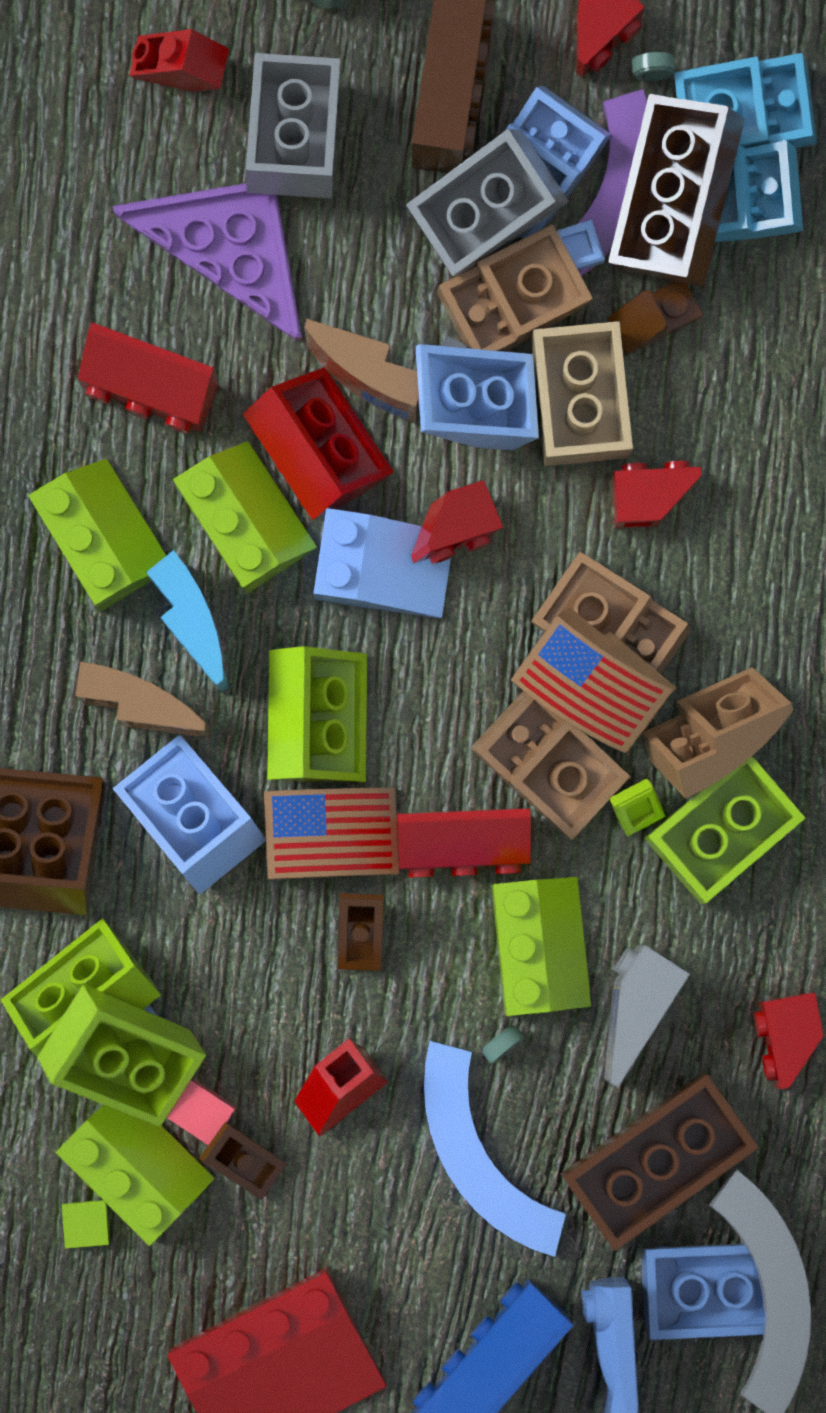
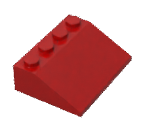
[167,1267,387,1413]

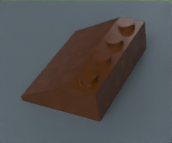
[0,768,104,915]

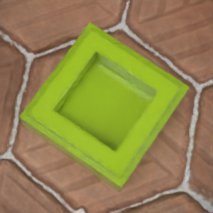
[609,778,666,837]
[62,1200,110,1249]

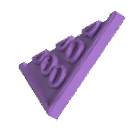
[113,183,302,341]

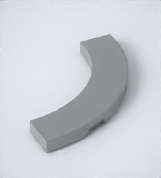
[709,1169,811,1413]

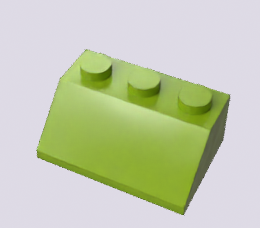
[173,441,317,594]
[28,458,166,612]
[267,646,367,782]
[491,877,591,1016]
[1,918,161,1056]
[55,1105,215,1247]

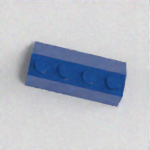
[412,1279,573,1413]

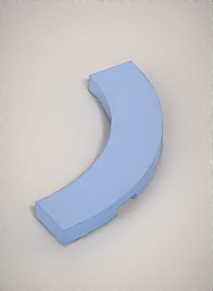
[424,1041,566,1257]

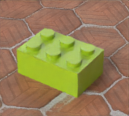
[644,756,805,905]
[37,985,206,1127]

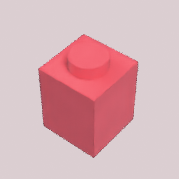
[167,1079,237,1145]

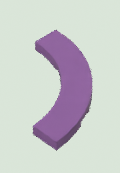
[578,89,647,278]

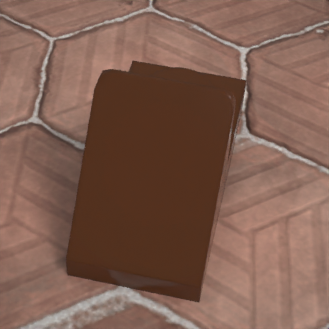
[607,282,703,356]
[338,893,384,971]
[199,1122,287,1200]

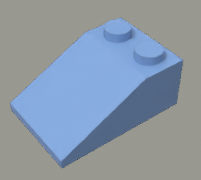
[416,344,539,450]
[314,508,451,619]
[113,734,266,895]

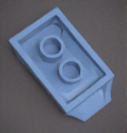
[642,1244,765,1340]
[582,1277,638,1413]

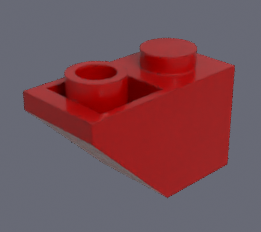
[576,0,645,78]
[129,29,230,92]
[612,461,701,529]
[411,480,503,565]
[753,992,824,1089]
[294,1038,388,1137]

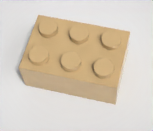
[531,321,633,466]

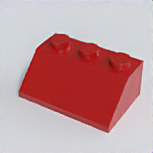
[78,322,219,434]
[243,367,394,521]
[397,809,531,878]

